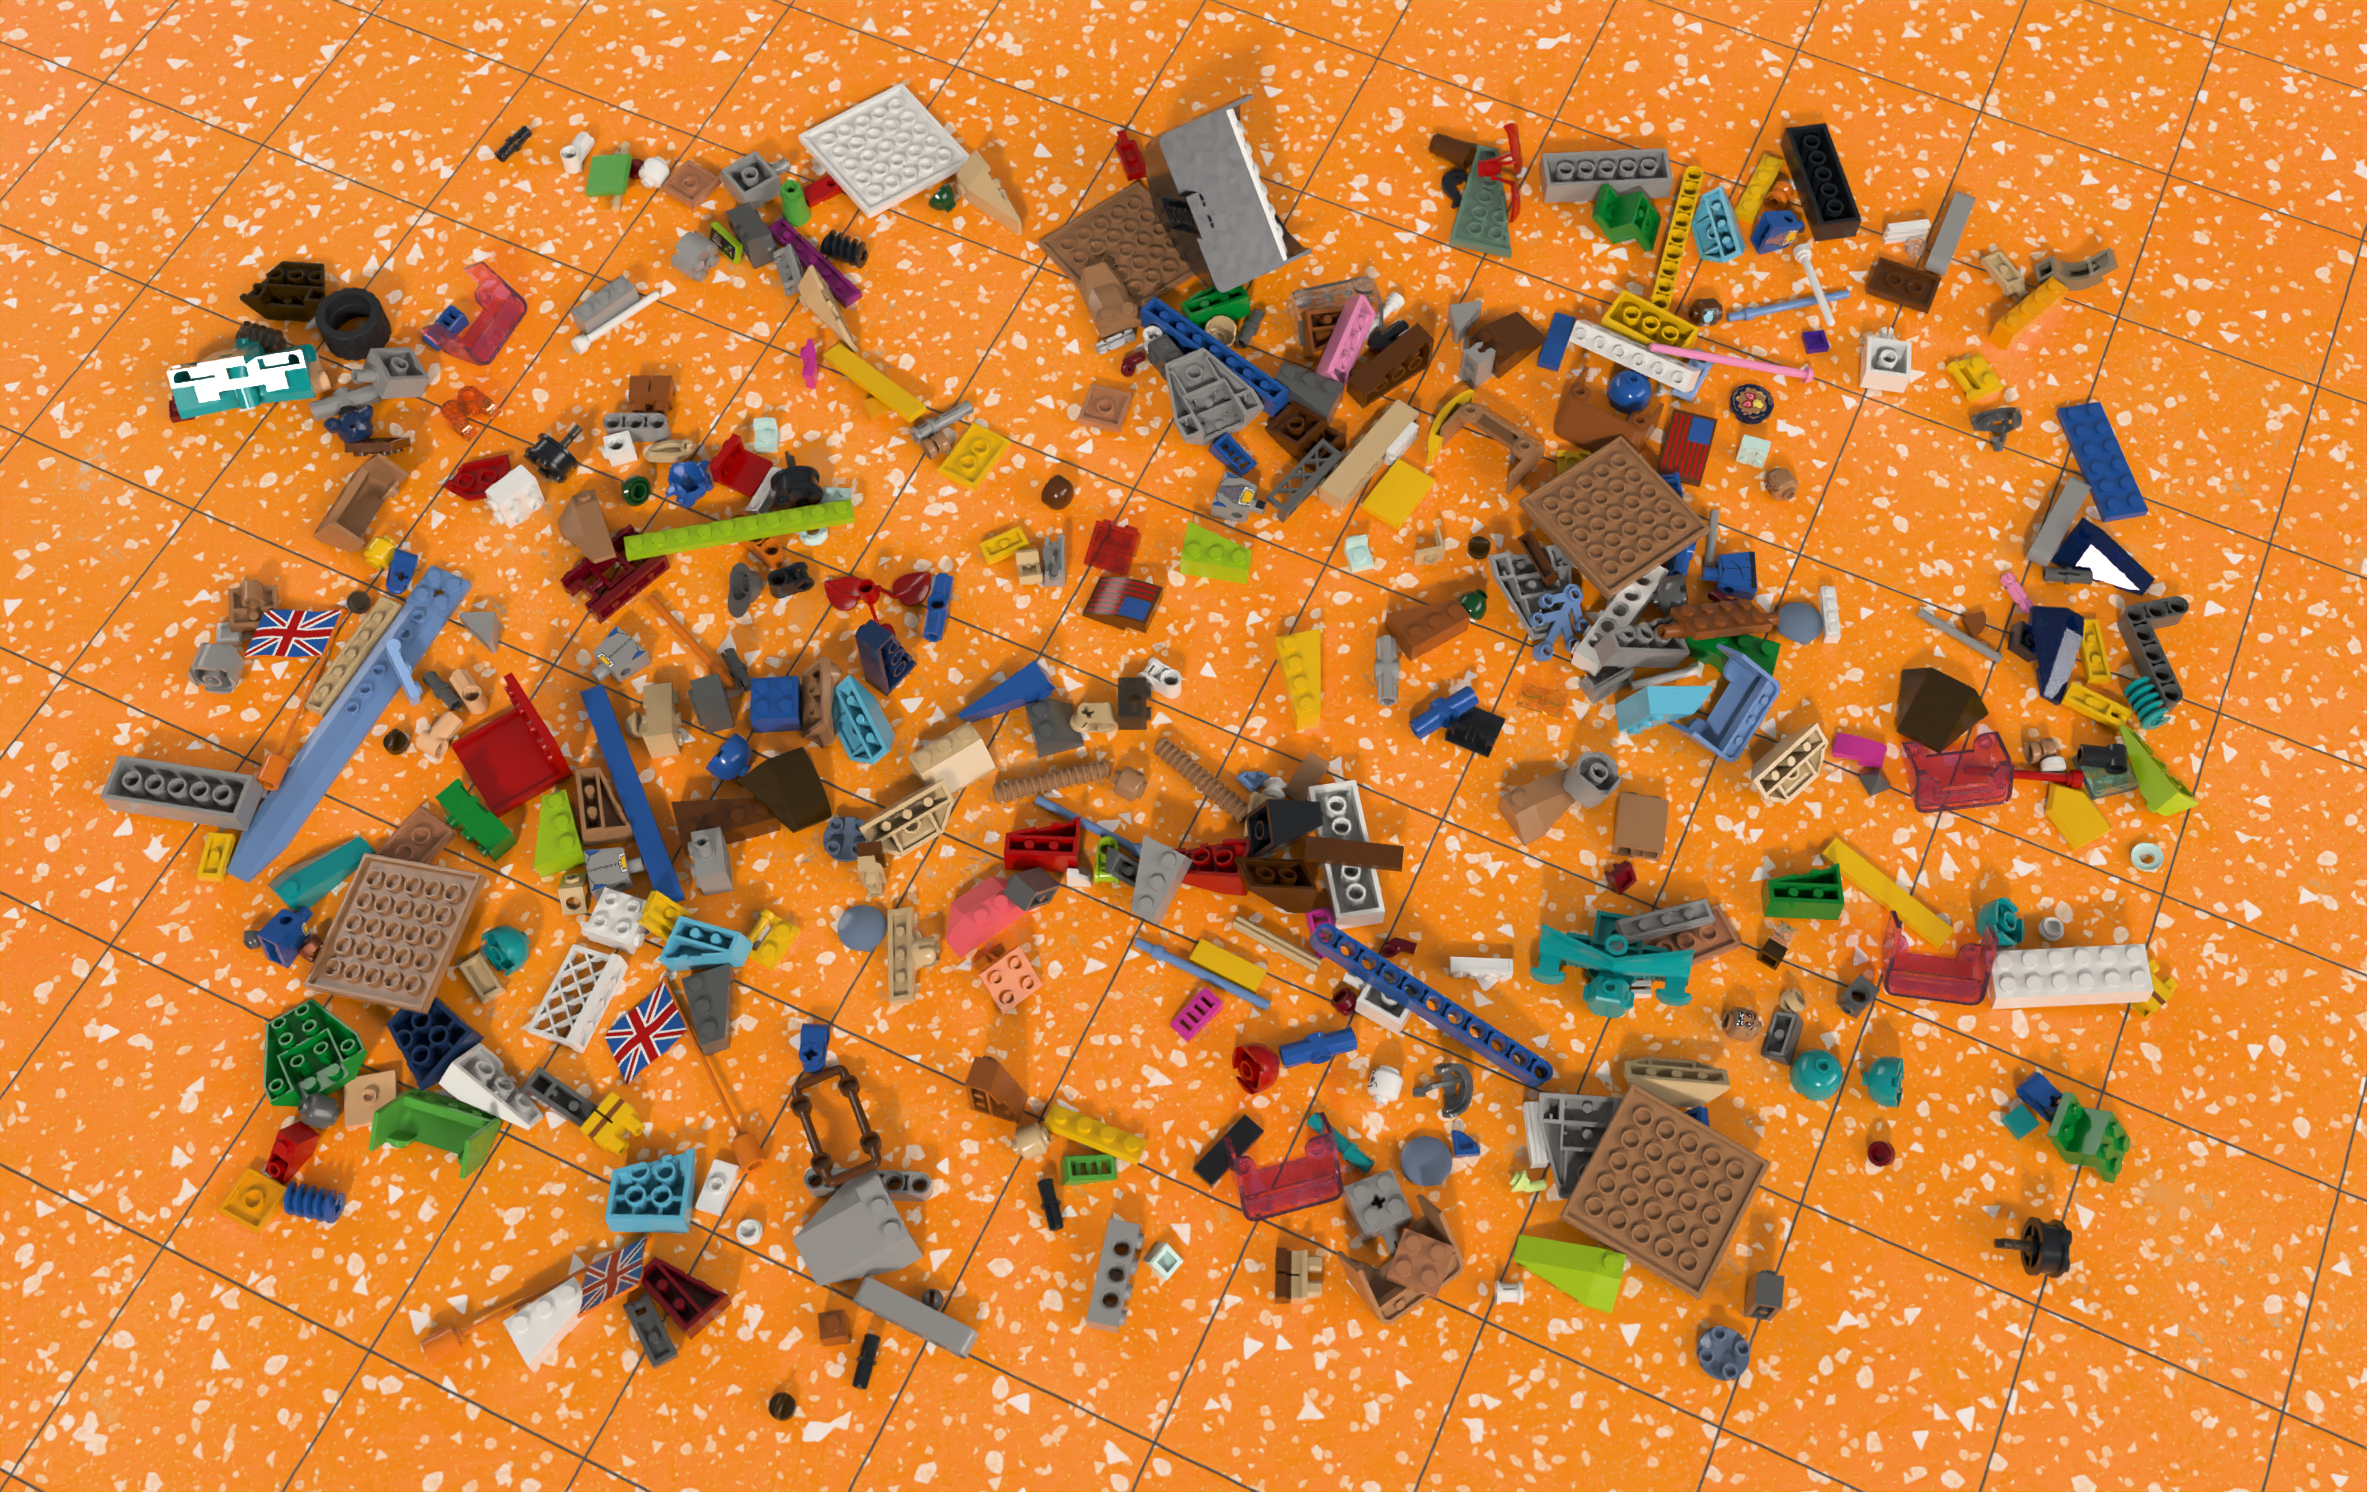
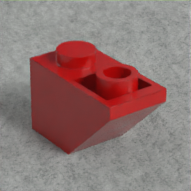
[265,1121,320,1185]

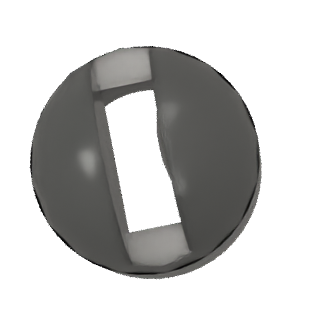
[243,930,261,949]
[922,1289,944,1311]

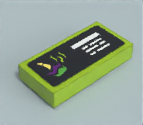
[708,221,743,264]

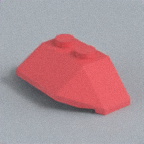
[946,876,1032,958]

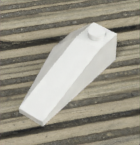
[438,1043,544,1130]

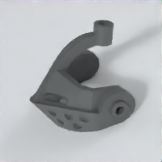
[1972,407,2022,452]
[1412,1063,1473,1118]

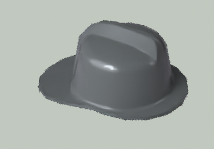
[728,562,762,618]

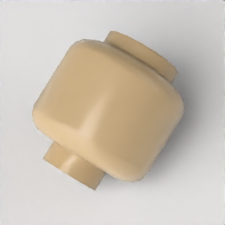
[1011,1122,1051,1160]

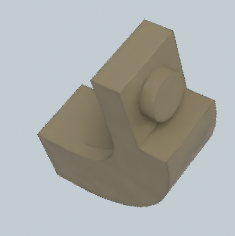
[2034,247,2119,291]

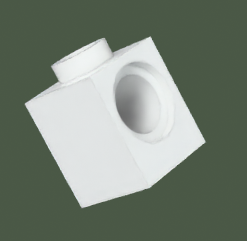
[601,430,638,467]

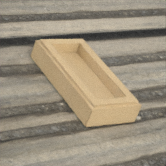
[458,952,506,1006]

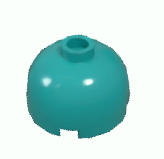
[1976,897,2025,948]
[481,925,530,976]
[1789,1049,1843,1101]
[1862,1056,1904,1108]

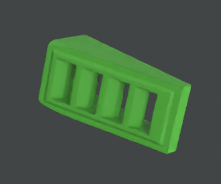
[1060,1154,1117,1186]

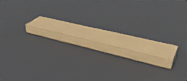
[303,595,403,718]

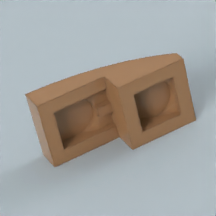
[1284,752,1330,801]

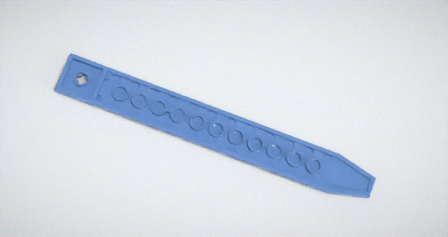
[226,565,472,883]

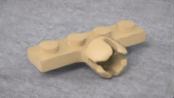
[887,907,940,1005]

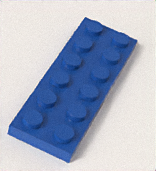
[2056,402,2148,523]

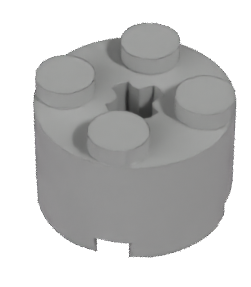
[671,230,720,283]
[188,642,245,694]
[1563,751,1621,808]

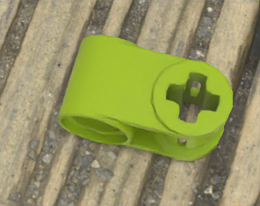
[1094,836,1119,885]

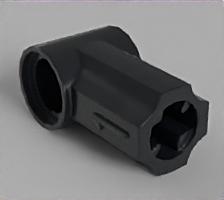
[1367,320,1410,354]
[2076,743,2128,775]

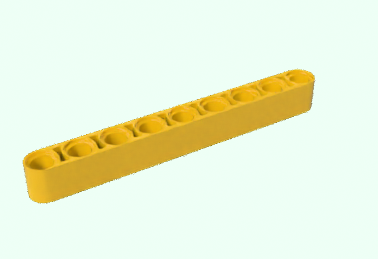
[1650,166,1704,312]

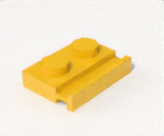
[637,890,693,942]

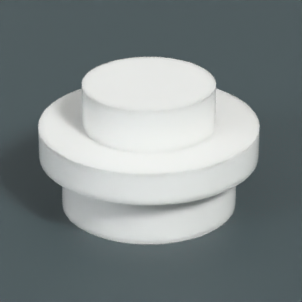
[2038,917,2064,942]
[736,1219,763,1245]

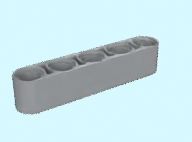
[1924,191,1976,276]
[2025,476,2091,568]
[804,1168,933,1202]
[852,1277,979,1359]

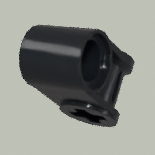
[768,562,814,599]

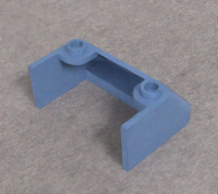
[1667,643,1780,762]

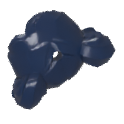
[323,405,374,443]

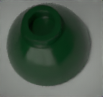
[928,184,957,213]
[621,475,651,506]
[1457,589,1488,620]

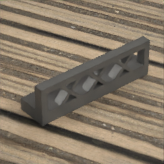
[1265,438,1343,523]

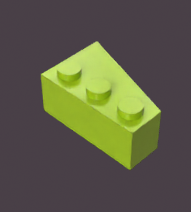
[1180,521,1252,584]
[534,789,586,878]

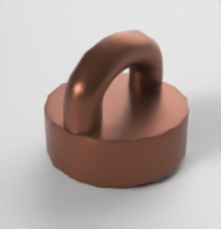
[297,934,323,963]

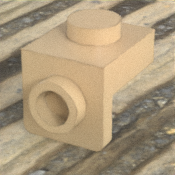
[1015,548,1043,585]

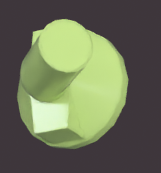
[1508,1170,1547,1192]

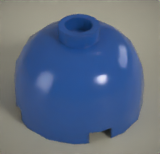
[1606,369,1652,414]
[706,733,752,781]

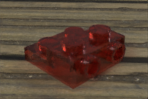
[1083,519,1142,577]

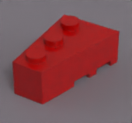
[1004,816,1081,872]

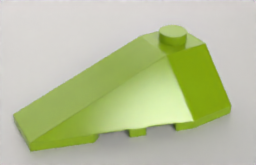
[2119,724,2199,816]
[1513,1234,1626,1314]

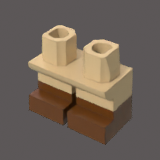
[857,841,887,897]
[1275,1247,1322,1304]

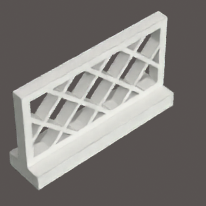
[526,944,629,1054]

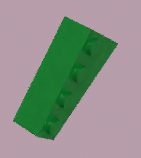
[1685,634,1781,677]

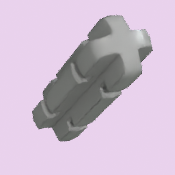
[1095,328,1136,355]

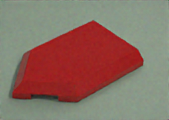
[443,454,511,502]

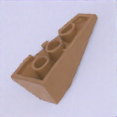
[557,489,616,564]
[1498,768,1576,846]

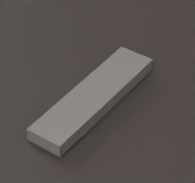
[1614,898,1716,944]

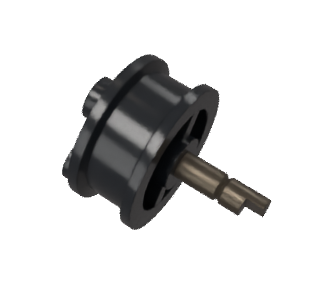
[524,424,583,484]
[770,450,824,510]
[1994,1217,2072,1278]

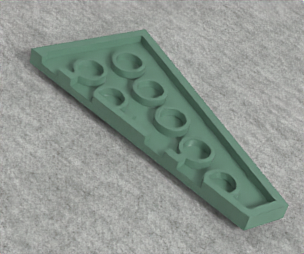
[1449,145,1512,259]

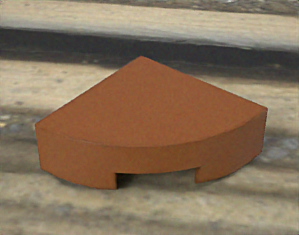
[1961,611,1986,639]

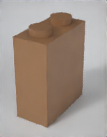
[1611,792,1669,862]

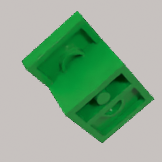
[1592,183,1661,252]
[2047,1092,2130,1183]

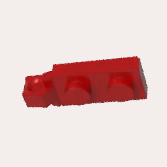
[1115,129,1146,181]

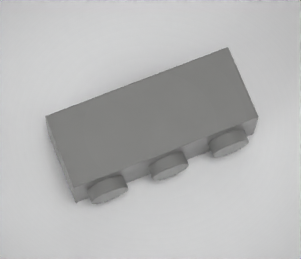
[571,275,640,335]

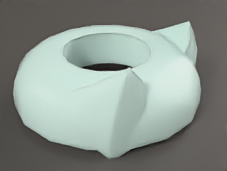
[799,527,828,546]
[2130,843,2164,873]

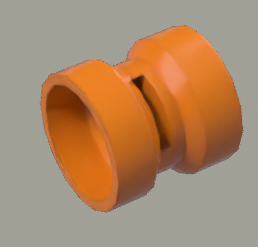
[1765,181,1794,211]

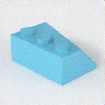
[1615,686,1712,735]
[605,1148,696,1233]

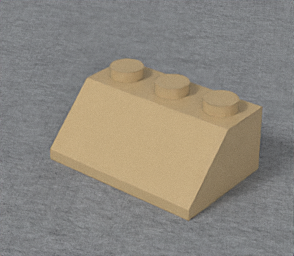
[908,721,996,795]

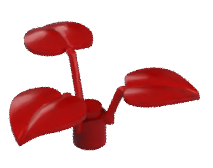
[1478,123,1523,223]
[824,572,931,637]

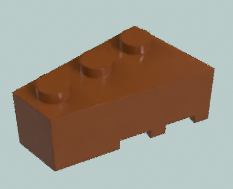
[1298,306,1344,359]
[1385,599,1470,662]
[965,1056,1029,1124]

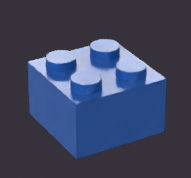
[750,676,802,733]

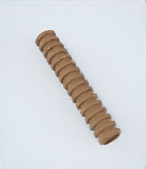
[1153,737,1248,823]
[992,758,1111,804]

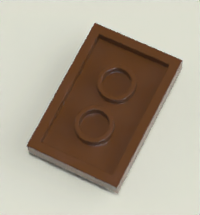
[1866,257,1942,314]
[344,437,411,457]

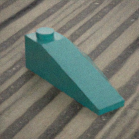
[268,836,376,913]

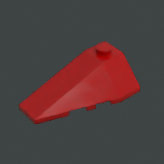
[1173,838,1251,896]

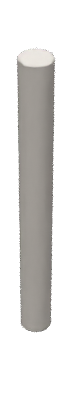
[1917,608,2003,664]

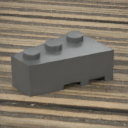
[725,202,778,269]
[1275,362,1344,425]
[688,673,735,734]
[681,963,735,1056]

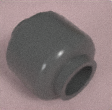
[297,1092,340,1130]

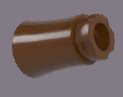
[1429,133,1477,171]

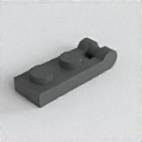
[623,1291,679,1370]

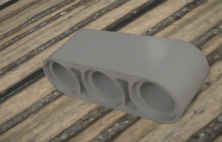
[603,413,671,442]

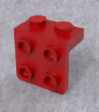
[709,433,774,497]

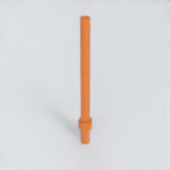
[647,594,736,691]

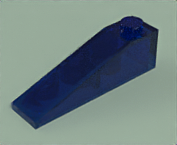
[2051,518,2155,596]
[2028,606,2084,706]

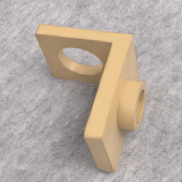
[1413,526,1446,566]
[558,873,588,915]

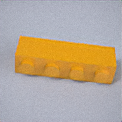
[1989,276,2069,351]

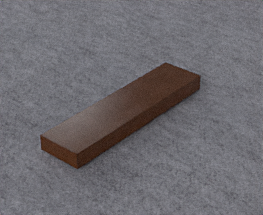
[1304,836,1404,872]

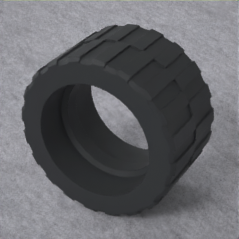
[315,287,391,361]

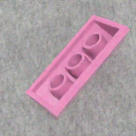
[1315,294,1376,390]

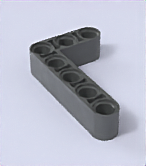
[2117,596,2189,713]

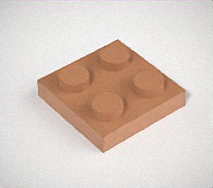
[661,159,721,210]
[1078,383,1133,434]
[1386,1228,1455,1299]

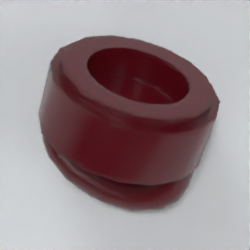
[629,158,644,180]
[1331,988,1356,1016]
[1867,1140,1895,1167]

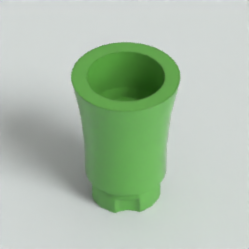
[780,180,811,227]

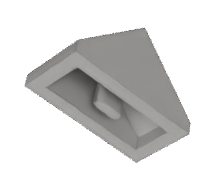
[1447,301,1482,345]
[459,612,501,655]

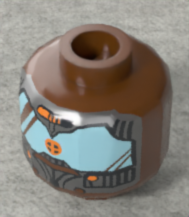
[1689,298,1723,327]

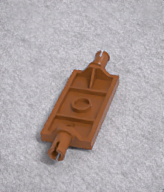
[1657,599,1780,640]

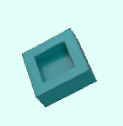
[2001,1104,2040,1141]

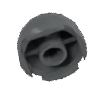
[1653,573,1688,617]

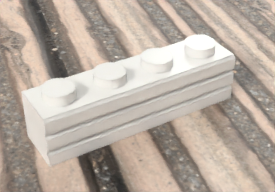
[746,467,783,516]
[1818,586,1841,643]
[1449,956,1513,981]
[1522,1101,1549,1169]

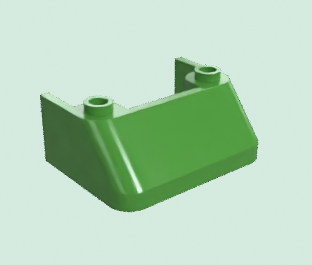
[368,1088,501,1179]

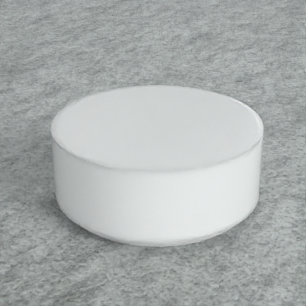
[2040,756,2066,773]

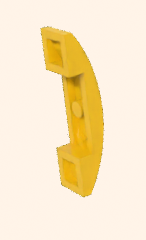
[1426,389,1475,466]

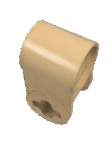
[1069,702,1118,733]

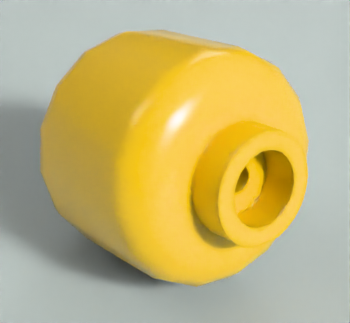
[364,535,397,570]

